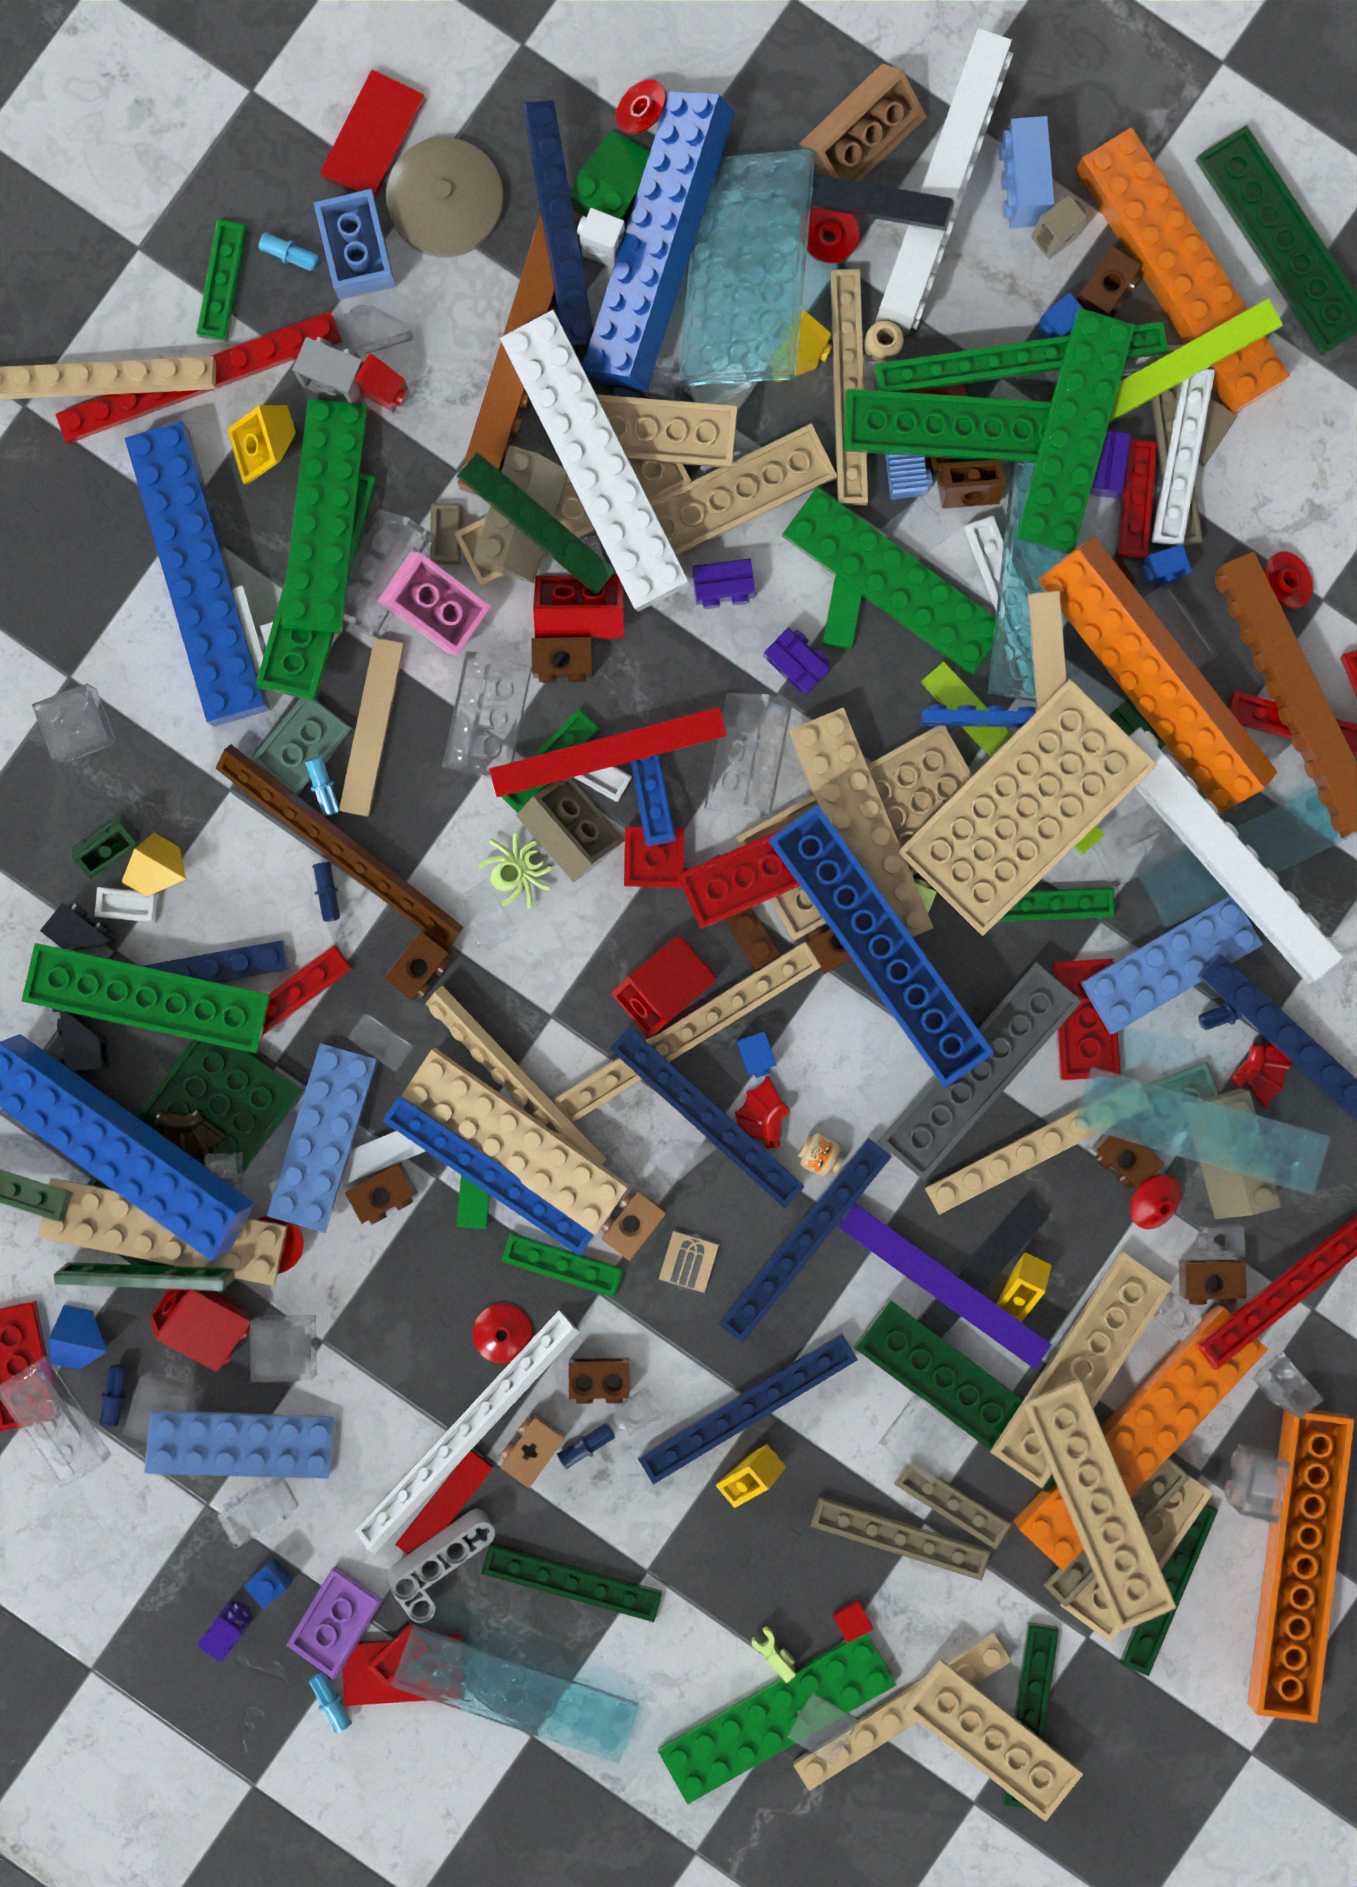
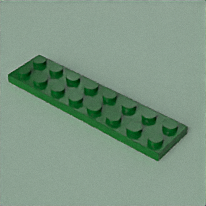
[1015,308,1135,554]
[843,389,1051,463]
[281,399,368,633]
[256,474,377,701]
[781,487,1004,676]
[21,943,271,1053]
[658,1633,896,1805]

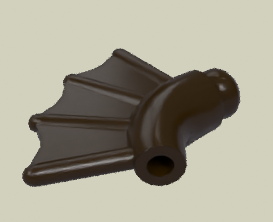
[155,1108,228,1157]

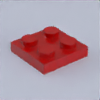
[624,827,684,888]

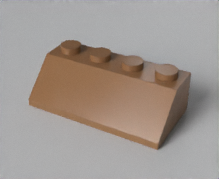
[799,63,927,182]

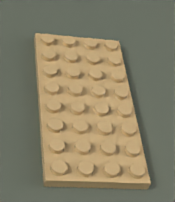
[898,679,1157,936]
[736,726,973,941]

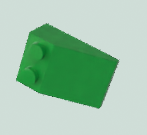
[569,130,650,226]

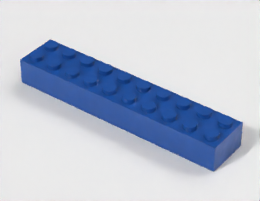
[582,91,735,391]
[124,421,270,727]
[768,805,994,1088]
[0,1034,255,1262]

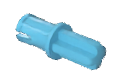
[259,232,318,271]
[304,756,339,816]
[309,1672,352,1733]

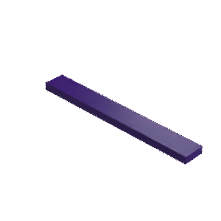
[838,1203,1052,1369]

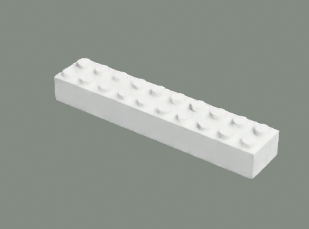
[875,28,1013,337]
[500,310,691,612]

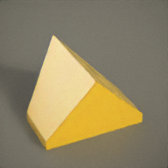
[122,833,186,898]

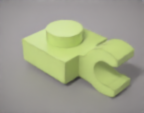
[751,1626,796,1683]

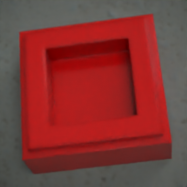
[832,1600,873,1643]

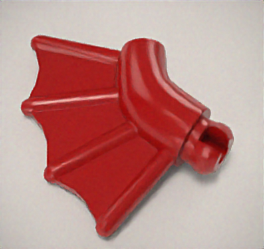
[1230,1044,1292,1107]
[735,1076,791,1149]

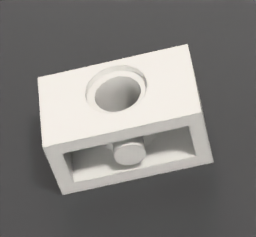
[577,208,625,268]

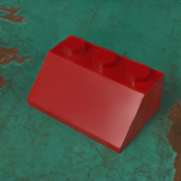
[533,575,624,639]

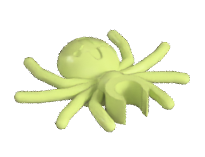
[478,832,553,909]

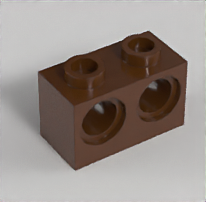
[569,1358,630,1404]

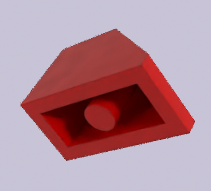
[355,353,409,413]

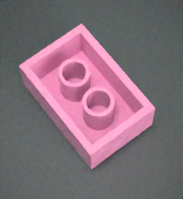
[377,552,491,655]

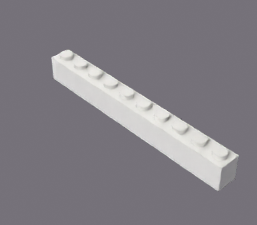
[1129,728,1343,984]

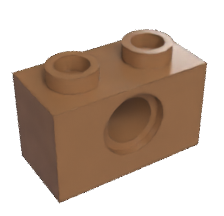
[601,1189,666,1261]

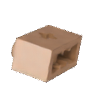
[500,1413,566,1488]

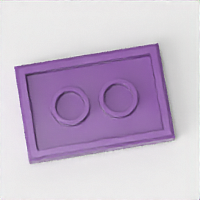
[287,1566,384,1680]

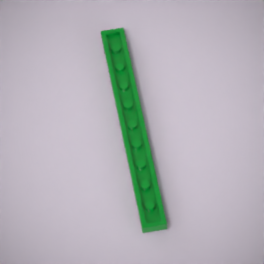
[874,322,1168,393]

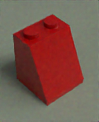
[611,935,717,1038]
[148,1289,251,1372]

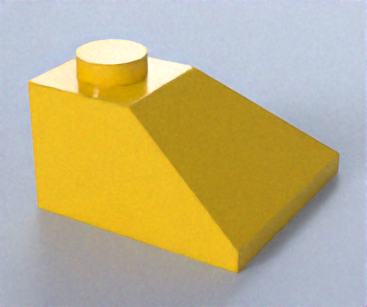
[772,309,833,382]
[227,405,296,484]

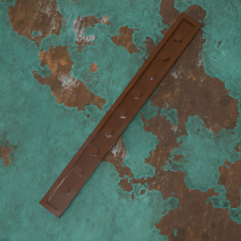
[215,744,464,950]

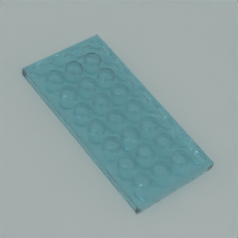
[678,149,815,385]

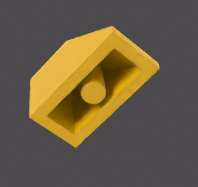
[996,1252,1052,1323]
[715,1444,786,1508]

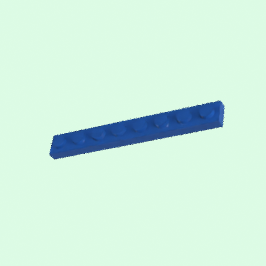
[382,1095,594,1256]

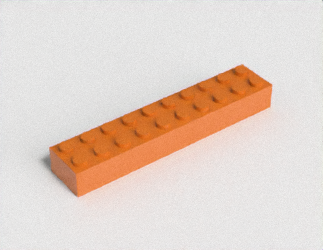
[1075,127,1290,414]
[1037,536,1278,814]
[1014,1303,1269,1571]
[1247,1405,1354,1723]

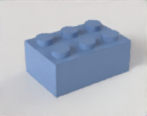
[998,116,1055,229]
[313,189,396,300]

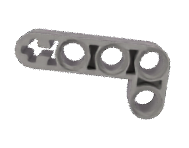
[388,1509,495,1623]

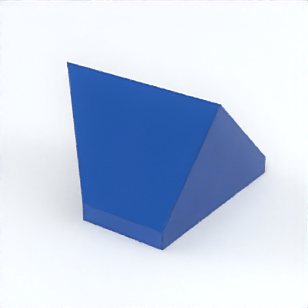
[48,1305,107,1370]

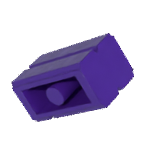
[1090,430,1131,499]
[692,558,755,609]
[763,627,831,697]
[197,1601,253,1662]

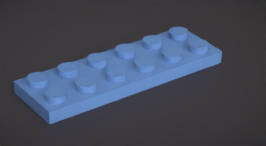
[1080,895,1263,1034]
[267,1043,378,1233]
[144,1410,334,1479]

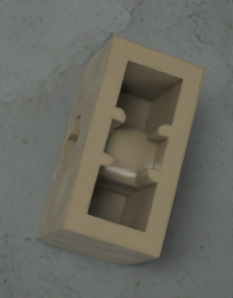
[1031,194,1087,260]

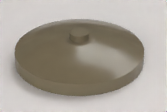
[386,138,504,257]

